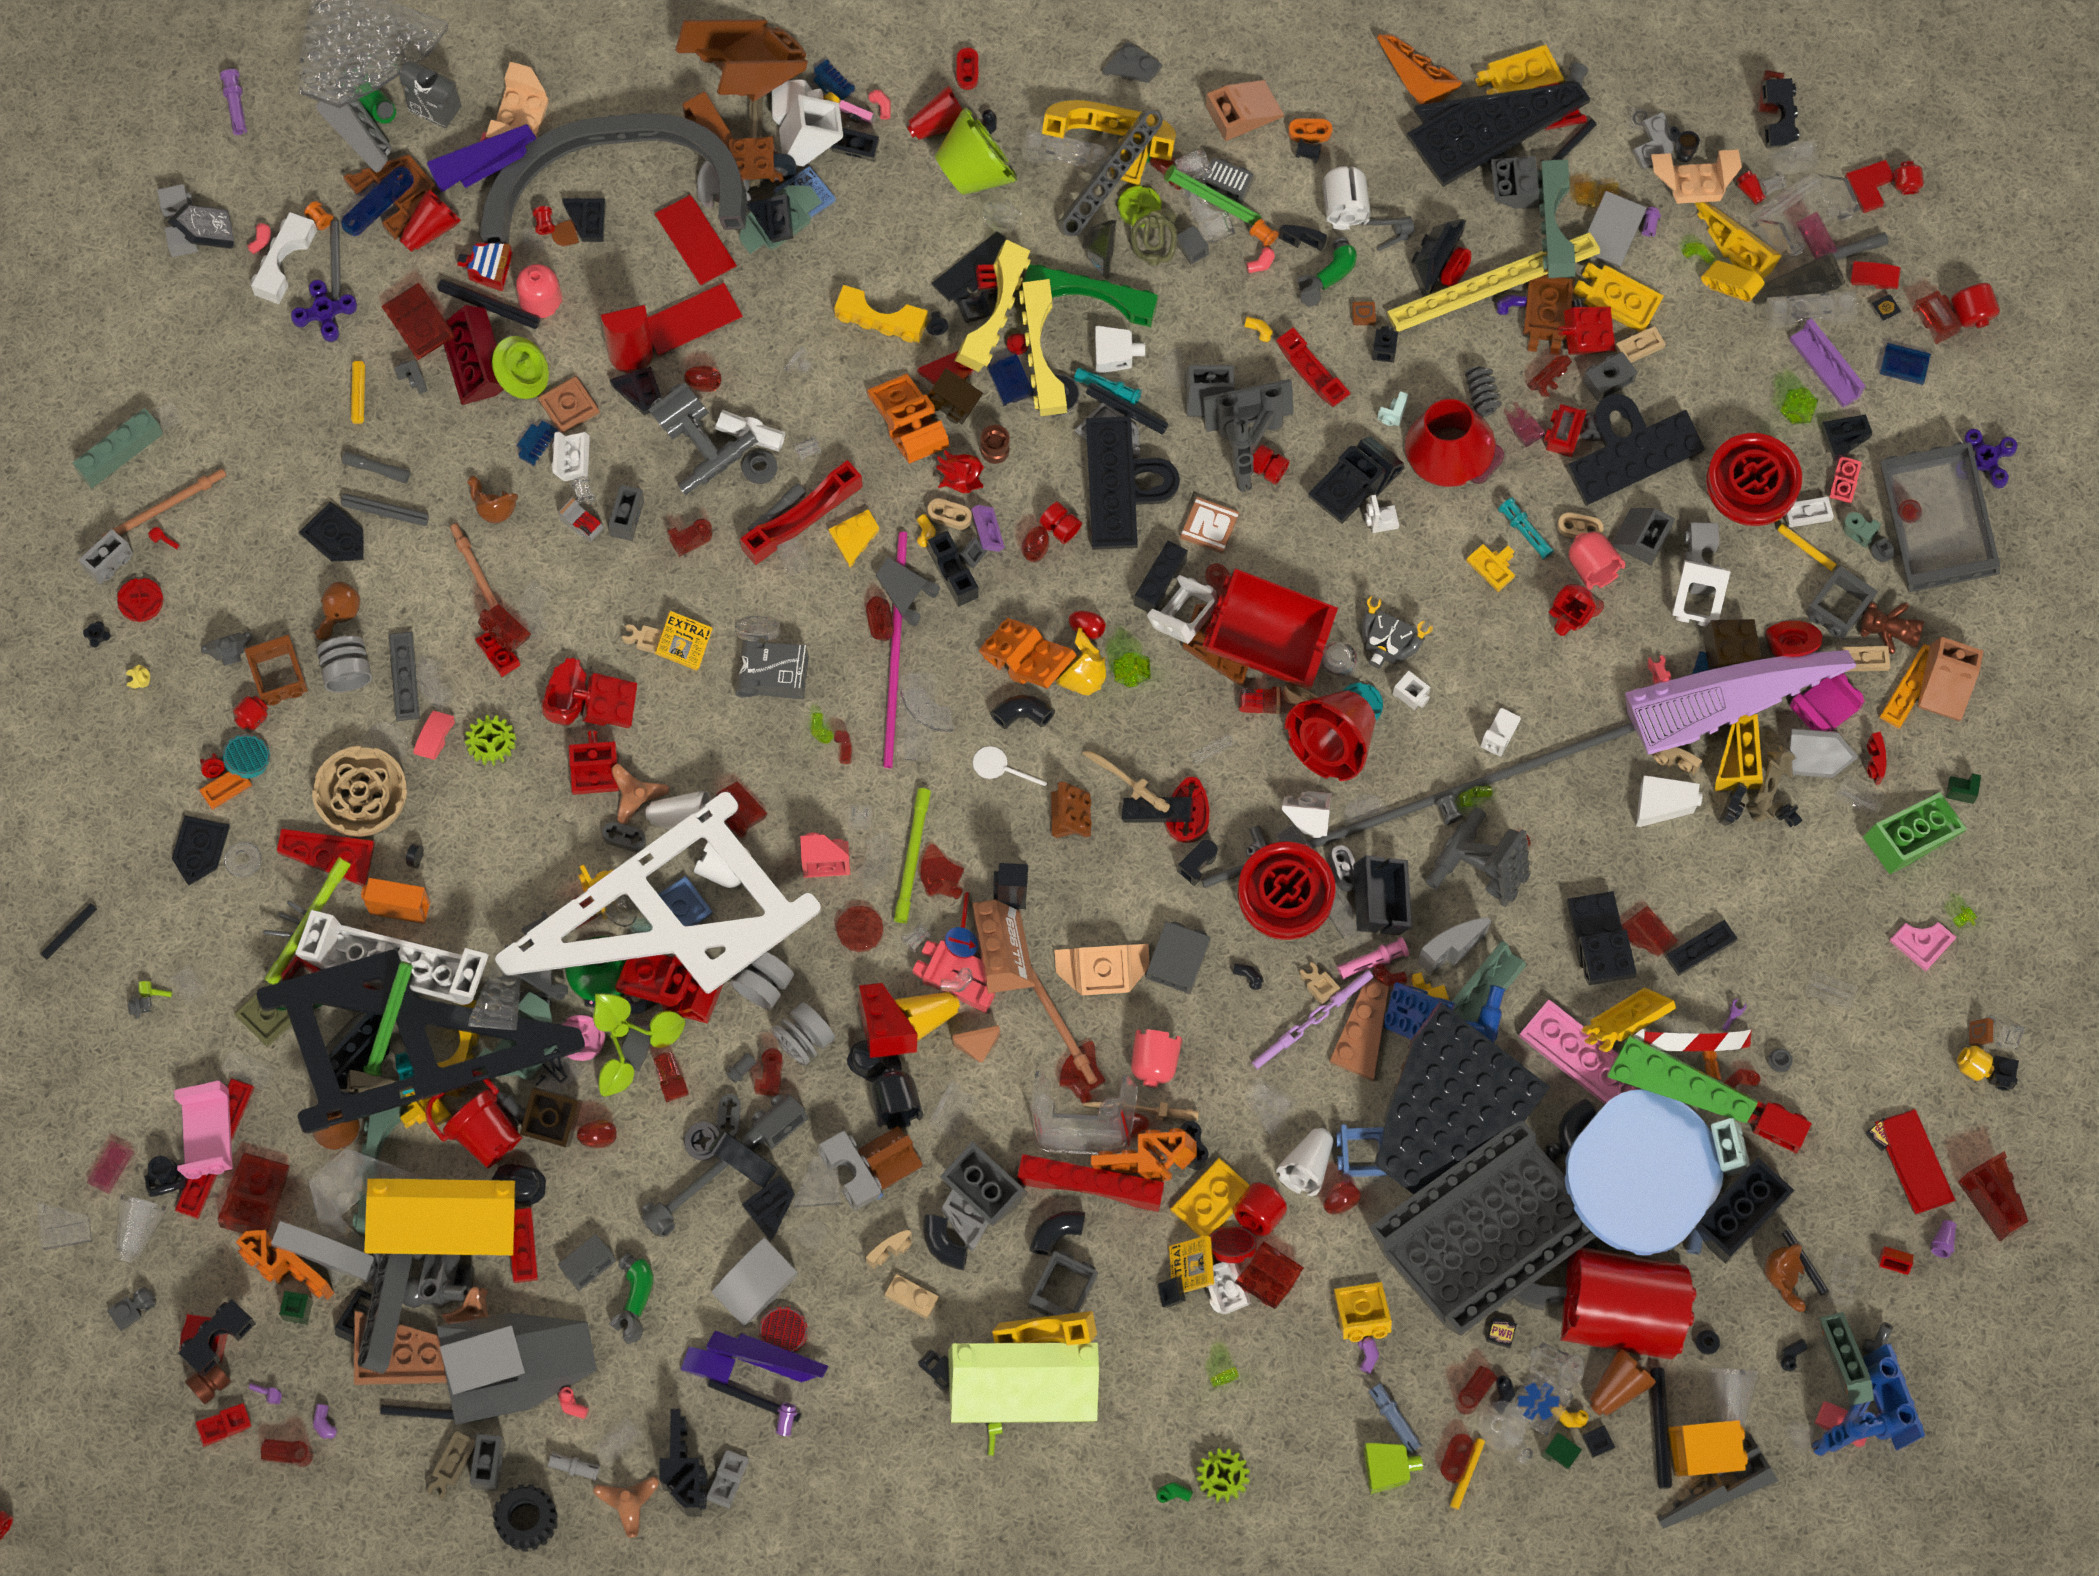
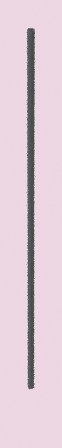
[1201,723,1636,888]

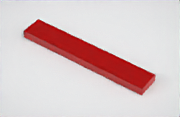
[175,1078,254,1219]

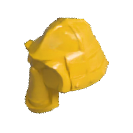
[1055,627,1106,695]

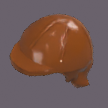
[467,475,518,523]
[314,581,361,640]
[1764,1244,1806,1312]

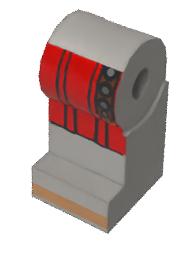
[559,497,603,542]

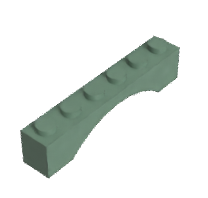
[1537,159,1576,278]
[353,1092,405,1235]

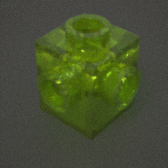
[1780,387,1818,424]
[1114,652,1151,688]

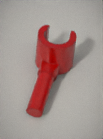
[148,527,180,550]

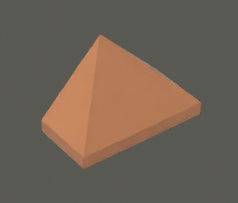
[952,1025,1000,1063]

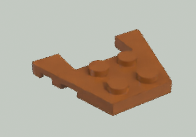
[343,155,436,240]
[1183,604,1248,686]

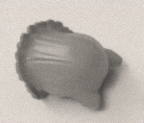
[697,160,751,208]

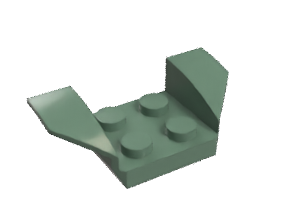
[739,186,822,254]
[478,992,556,1081]

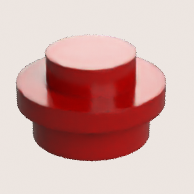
[1007,333,1029,355]

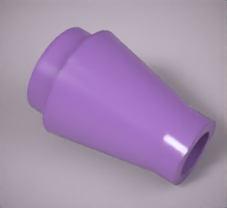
[1931,1220,1957,1258]

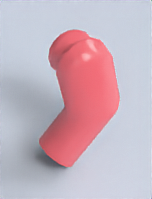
[868,89,891,119]
[247,223,271,255]
[1246,247,1275,273]
[558,1387,589,1419]

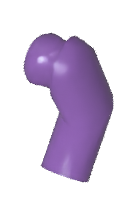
[1358,1337,1379,1374]
[313,1404,337,1439]

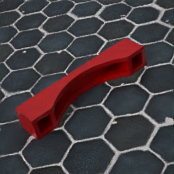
[740,460,863,566]
[1017,1154,1165,1212]

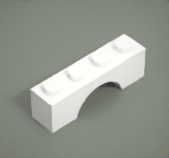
[251,212,317,304]

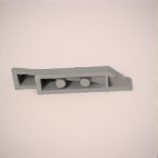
[316,90,392,172]

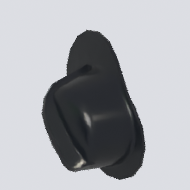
[847,1040,902,1083]
[491,1164,546,1205]

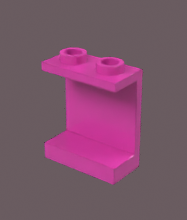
[1789,673,1865,731]

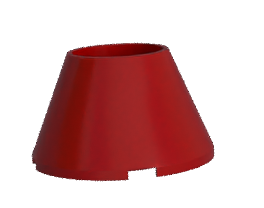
[1405,399,1495,487]
[1285,691,1376,781]

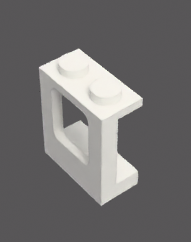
[1672,560,1730,627]
[1147,575,1218,644]

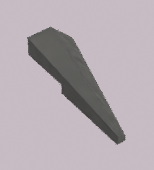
[1657,1434,1778,1529]

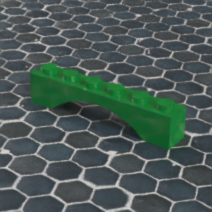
[1022,264,1158,327]

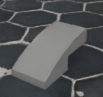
[707,1450,749,1509]

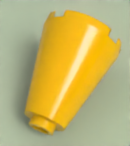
[895,992,960,1041]

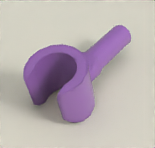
[1722,999,1747,1032]
[249,1383,282,1404]

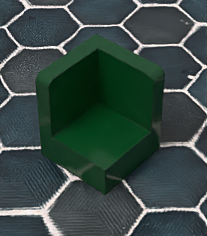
[1946,773,1981,804]
[279,1291,313,1325]
[1542,1432,1582,1469]

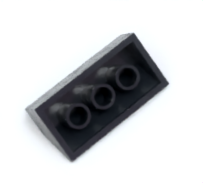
[1695,1157,1794,1264]

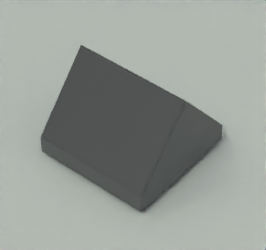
[959,536,987,568]

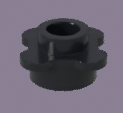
[83,621,111,648]

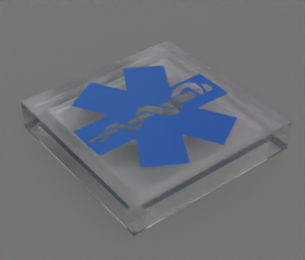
[1505,1370,1574,1436]

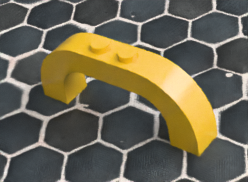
[1042,100,1176,161]

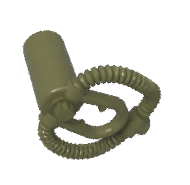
[1130,208,1177,265]

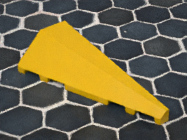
[1694,202,1782,279]

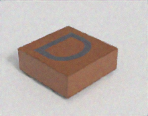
[1352,302,1376,325]
[1969,1018,1993,1046]

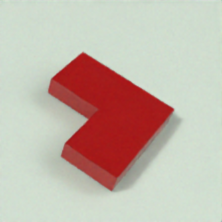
[1845,160,1894,213]

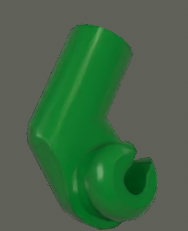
[1156,1482,1194,1503]

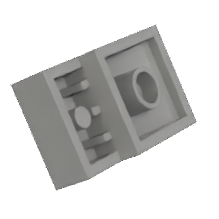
[1417,917,1491,975]
[712,1237,798,1327]

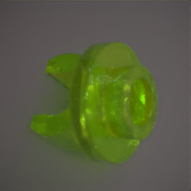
[1952,905,1977,929]

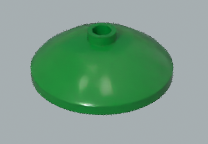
[566,936,627,1002]

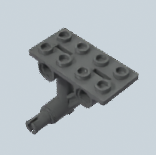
[1203,379,1294,492]
[649,383,759,495]
[1425,807,1531,907]

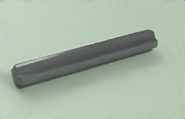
[341,493,429,526]

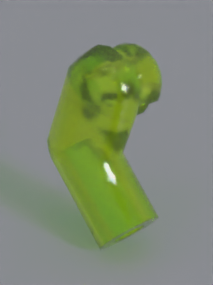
[1682,242,1716,265]
[811,713,834,744]
[1459,786,1493,807]

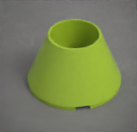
[935,108,1018,195]

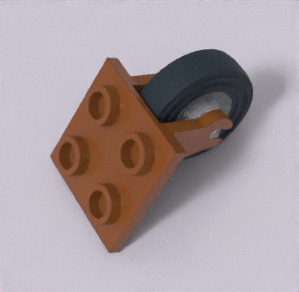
[729,137,796,182]

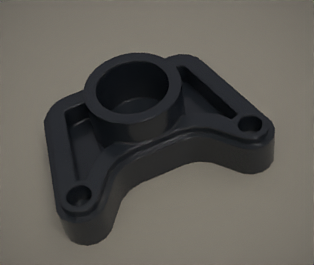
[1718,783,1747,826]

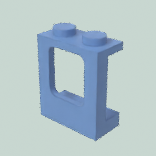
[1336,1125,1388,1177]

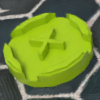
[1118,185,1162,227]

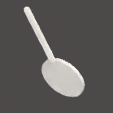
[973,746,1047,786]

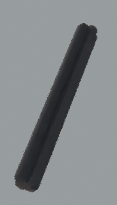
[437,279,541,329]
[1650,1367,1672,1489]

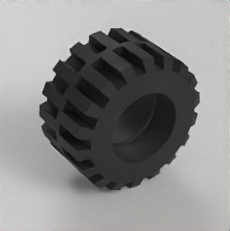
[493,1484,558,1551]

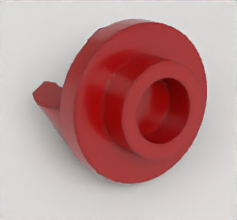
[200,753,225,778]

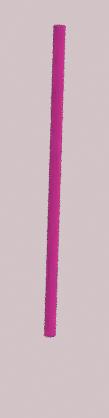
[883,532,907,768]

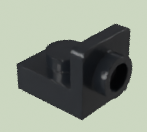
[1989,1055,2019,1091]

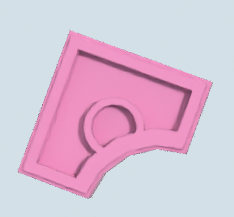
[1890,922,1956,972]

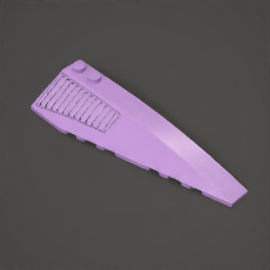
[1625,650,1856,755]

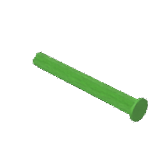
[1164,165,1261,226]
[363,961,413,1076]

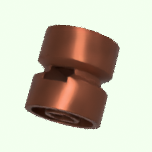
[980,424,1010,464]
[184,1364,232,1405]

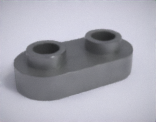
[1328,845,1355,892]

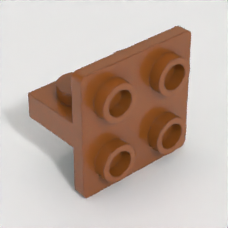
[1051,781,1092,838]
[858,1126,923,1190]

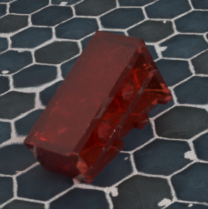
[1958,1151,2029,1242]

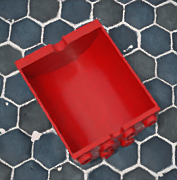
[1202,568,1338,690]
[1560,1246,1696,1360]

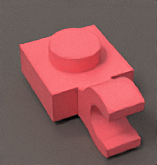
[1648,655,1672,685]

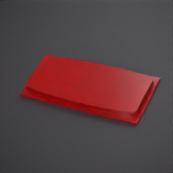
[654,195,737,286]
[648,283,743,356]
[1875,1109,1956,1215]

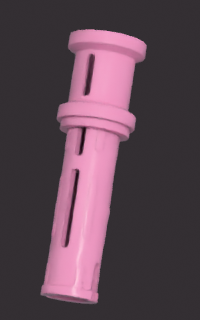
[1337,937,1409,979]

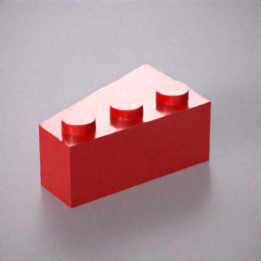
[859,983,918,1058]

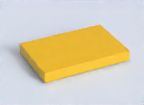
[1170,1158,1250,1237]

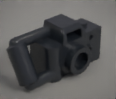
[918,1350,949,1391]

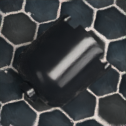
[871,1069,924,1130]

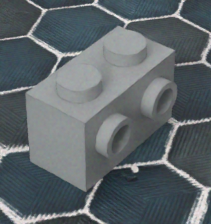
[79,529,133,585]

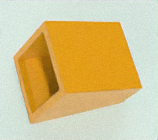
[1668,1420,1748,1477]

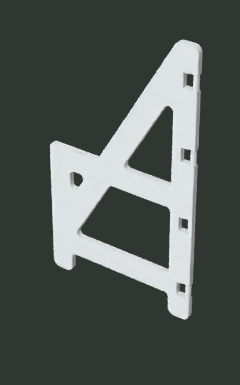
[495,792,821,993]

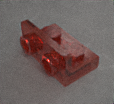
[478,604,531,653]
[716,781,768,838]

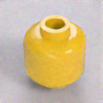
[1957,1046,1994,1081]

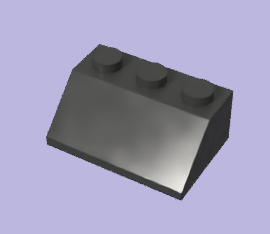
[940,1141,1028,1226]

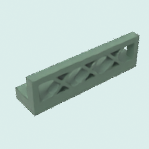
[1451,941,1526,1022]

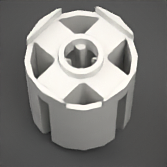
[1323,166,1371,230]

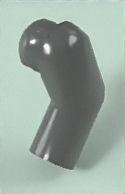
[1246,826,1267,858]

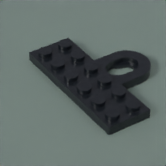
[1566,394,1706,506]
[1086,416,1180,550]

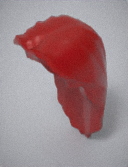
[541,658,587,725]

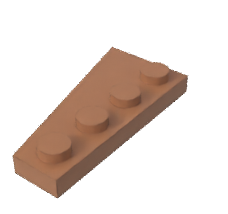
[1330,979,1389,1081]

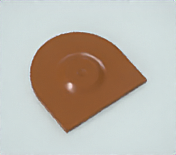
[552,220,579,246]

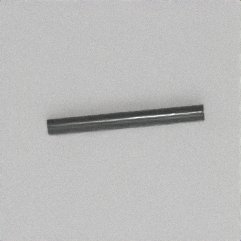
[330,220,341,301]

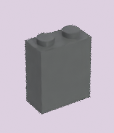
[1146,922,1210,994]

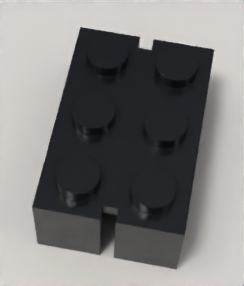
[1353,855,1412,936]

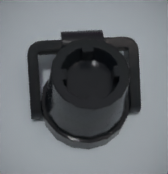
[144,1156,187,1197]

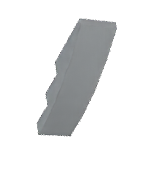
[271,1221,375,1281]

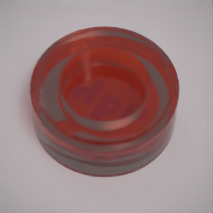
[1898,499,1922,523]

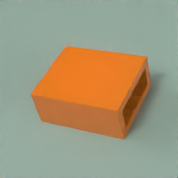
[361,878,430,924]

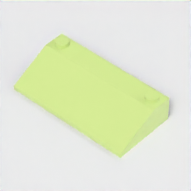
[948,1343,1099,1423]

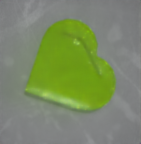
[1210,1367,1239,1388]

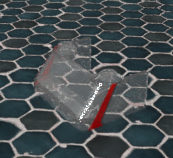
[1031,1071,1138,1154]

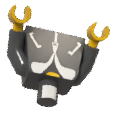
[1361,596,1433,669]

